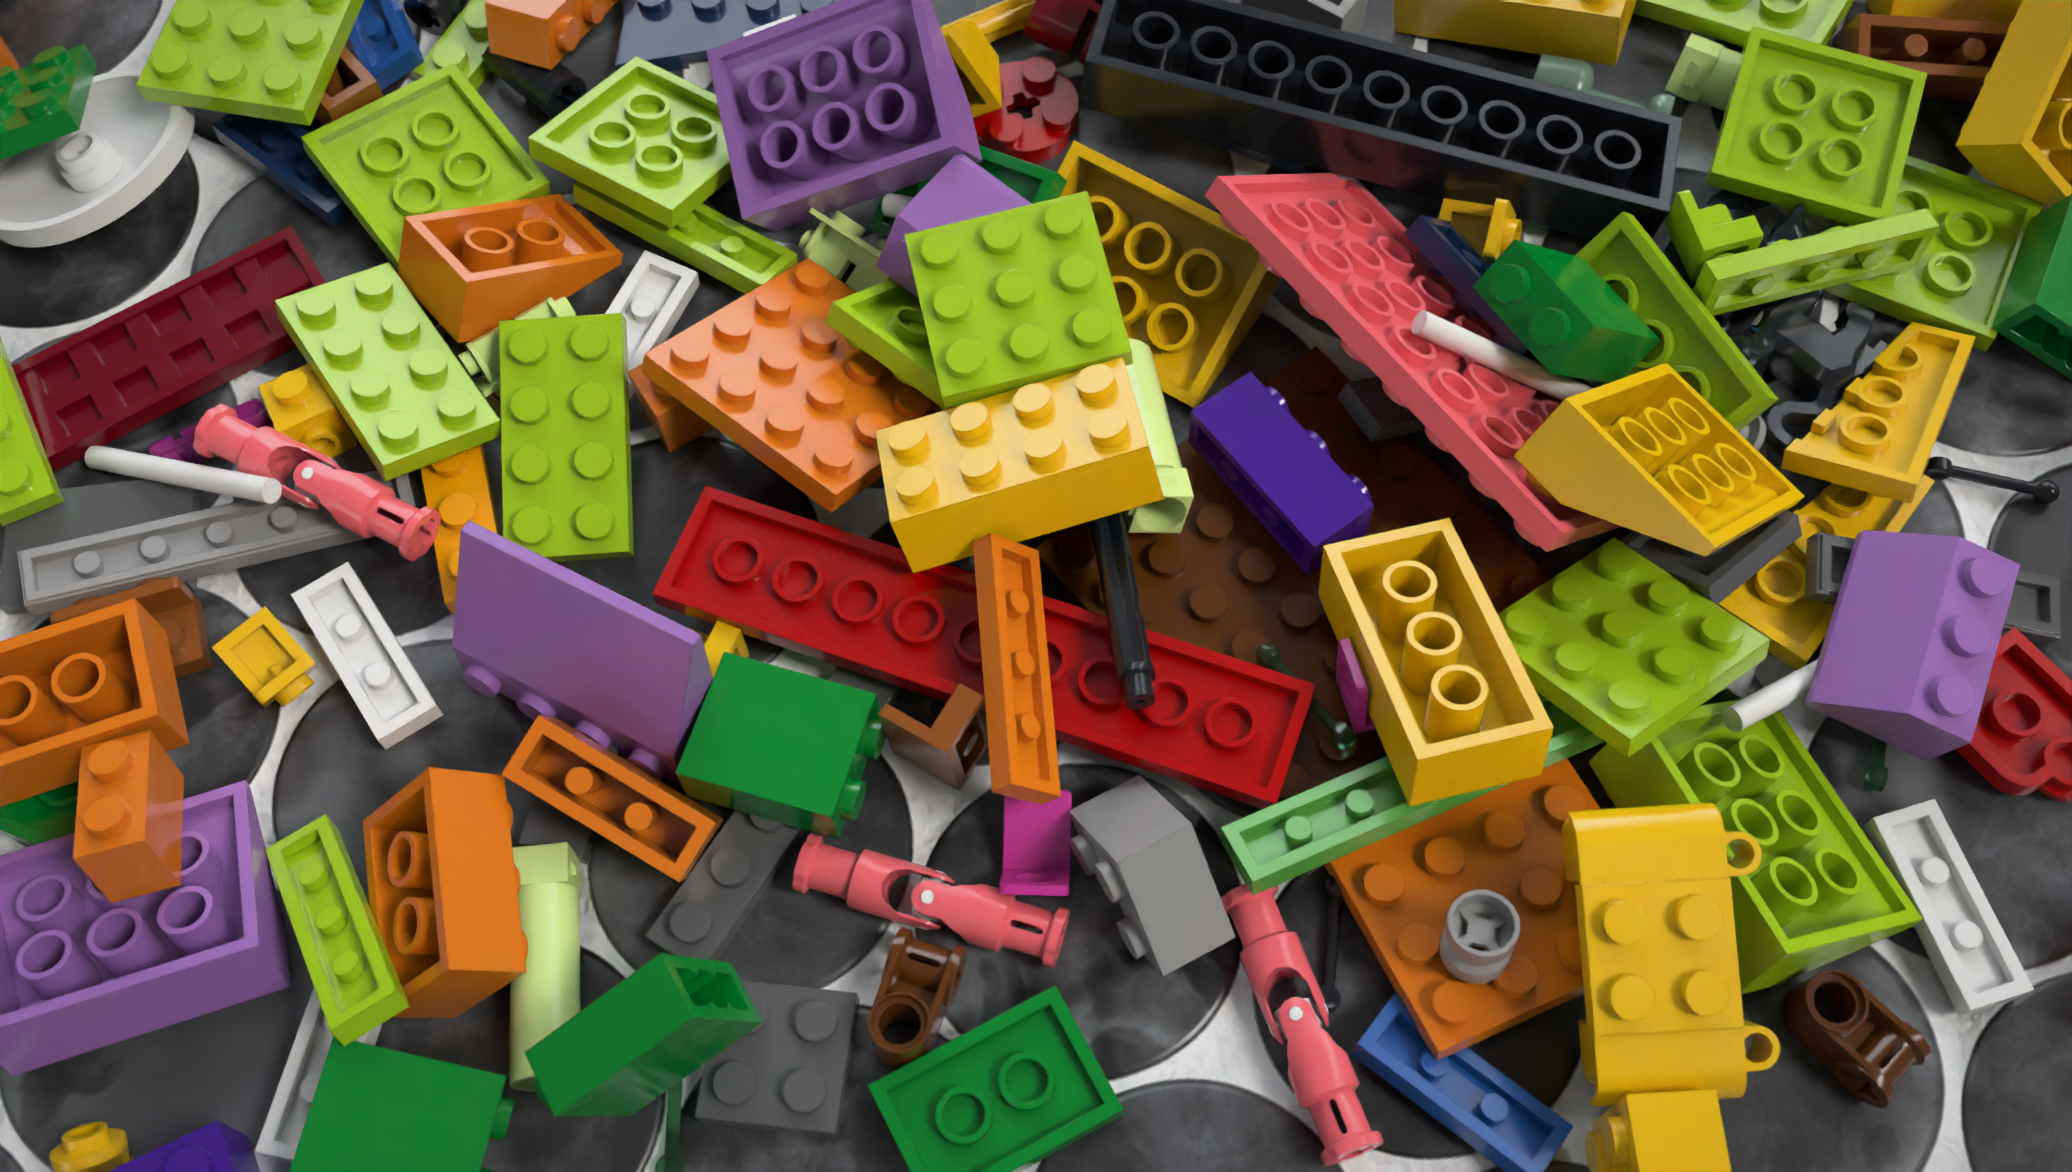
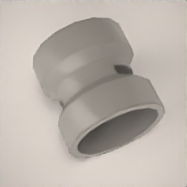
[1439,890,1520,984]

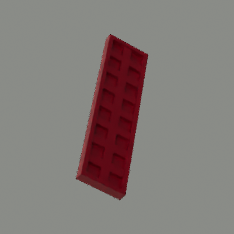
[12,225,326,473]

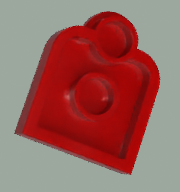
[1955,627,2072,802]

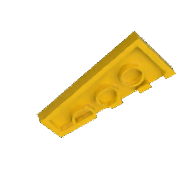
[1781,322,1976,504]
[1718,474,1935,670]

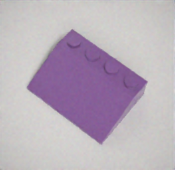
[706,0,982,232]
[452,520,713,787]
[0,780,291,1076]

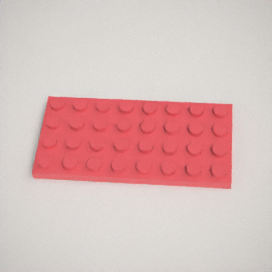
[1204,173,1622,552]

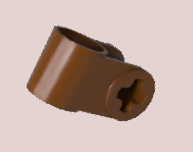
[867,927,968,1071]
[1780,969,1931,1108]

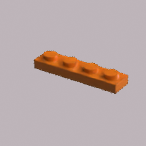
[973,533,1061,805]

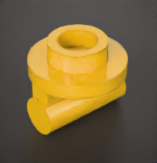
[49,1121,134,1172]

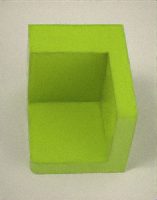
[1665,190,1764,283]

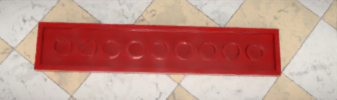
[652,486,1316,809]

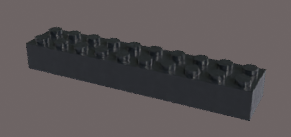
[1078,0,1682,239]

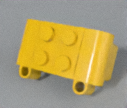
[1562,803,1780,1107]

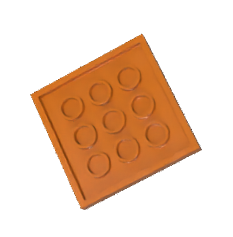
[641,258,942,513]
[1324,759,1601,1060]

